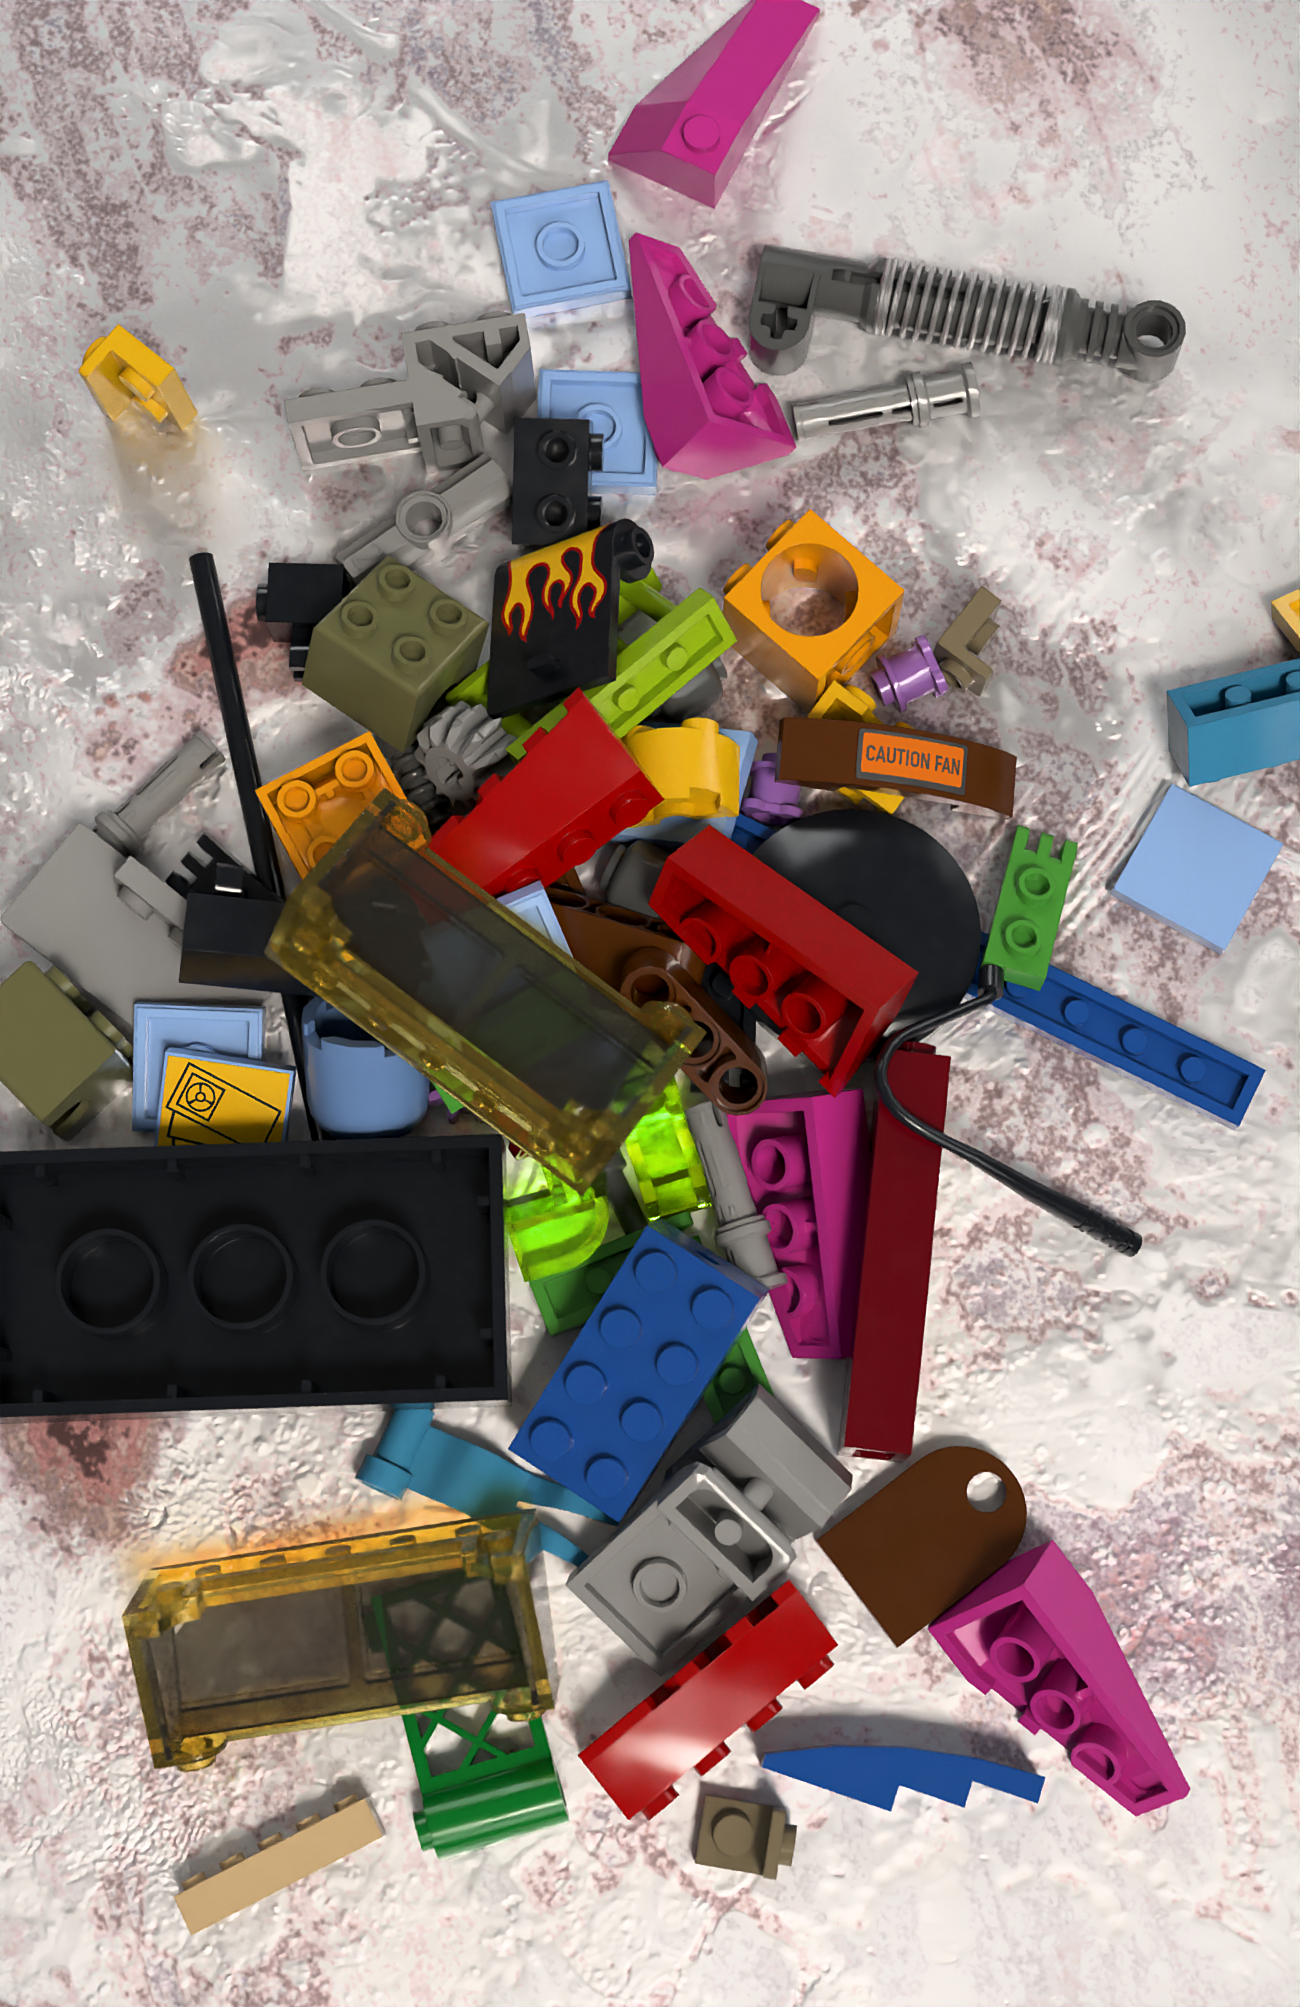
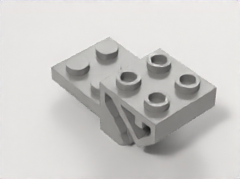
[284,311,537,474]
[565,1383,853,1677]

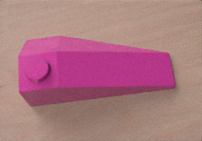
[608,0,820,209]
[629,232,797,480]
[726,1088,870,1359]
[927,1540,1190,1817]

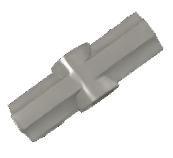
[334,452,513,589]

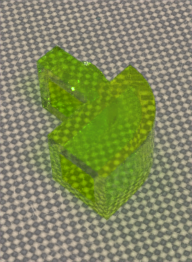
[612,1066,712,1223]
[505,1125,609,1282]

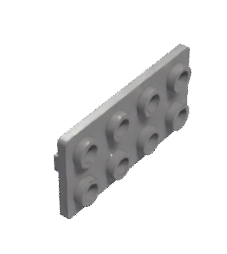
[0,824,272,1028]

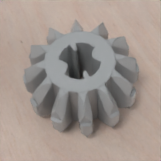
[414,701,518,810]

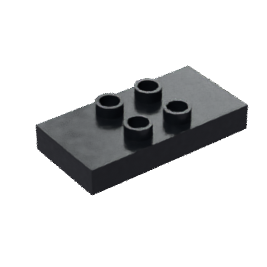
[0,1134,512,1424]

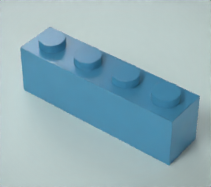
[1166,658,1300,787]

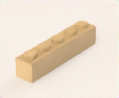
[173,1793,387,1936]

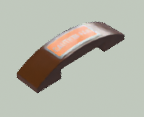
[774,717,1017,819]

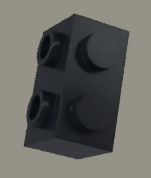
[512,418,604,545]

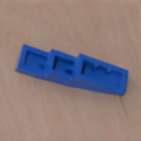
[760,1744,1046,1812]

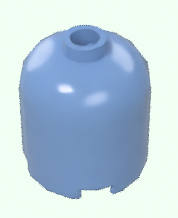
[301,997,432,1140]

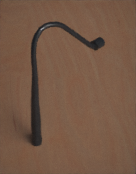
[874,965,1142,1257]

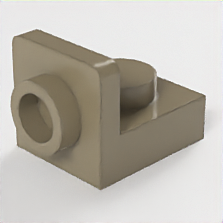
[933,586,1002,697]
[695,1794,797,1880]

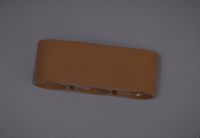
[544,887,706,996]
[620,947,768,1116]

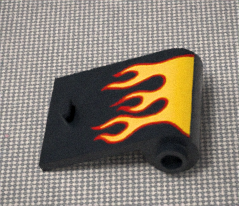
[487,518,654,720]

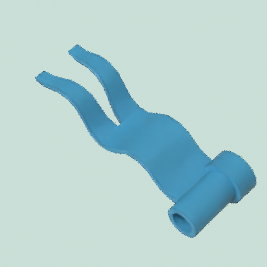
[354,1409,620,1567]

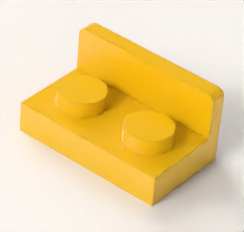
[78,324,198,432]

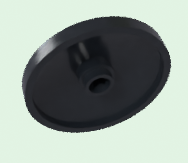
[734,809,981,1063]

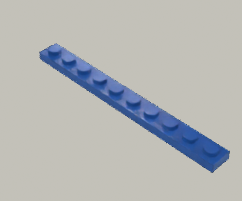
[669,813,1266,1131]

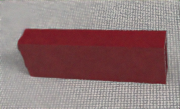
[837,1042,951,1463]

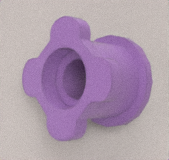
[869,634,948,713]
[739,753,803,829]

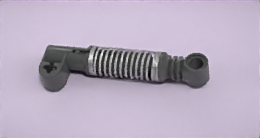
[749,244,1186,382]

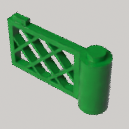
[362,1560,570,1862]

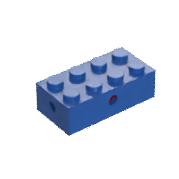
[508,1218,770,1522]

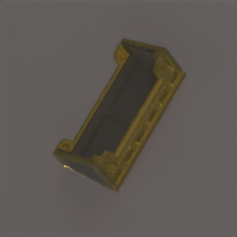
[264,787,707,1196]
[122,1508,560,1772]

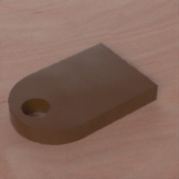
[815,1446,1027,1648]

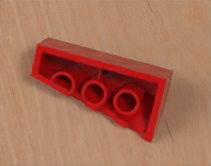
[396,687,665,927]
[648,825,919,1098]
[578,1580,838,1821]

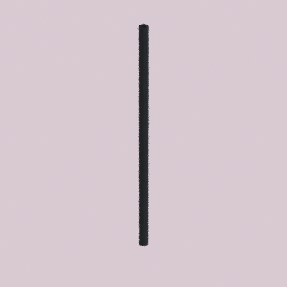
[189,552,337,1141]

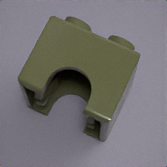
[302,555,489,753]
[0,961,133,1142]

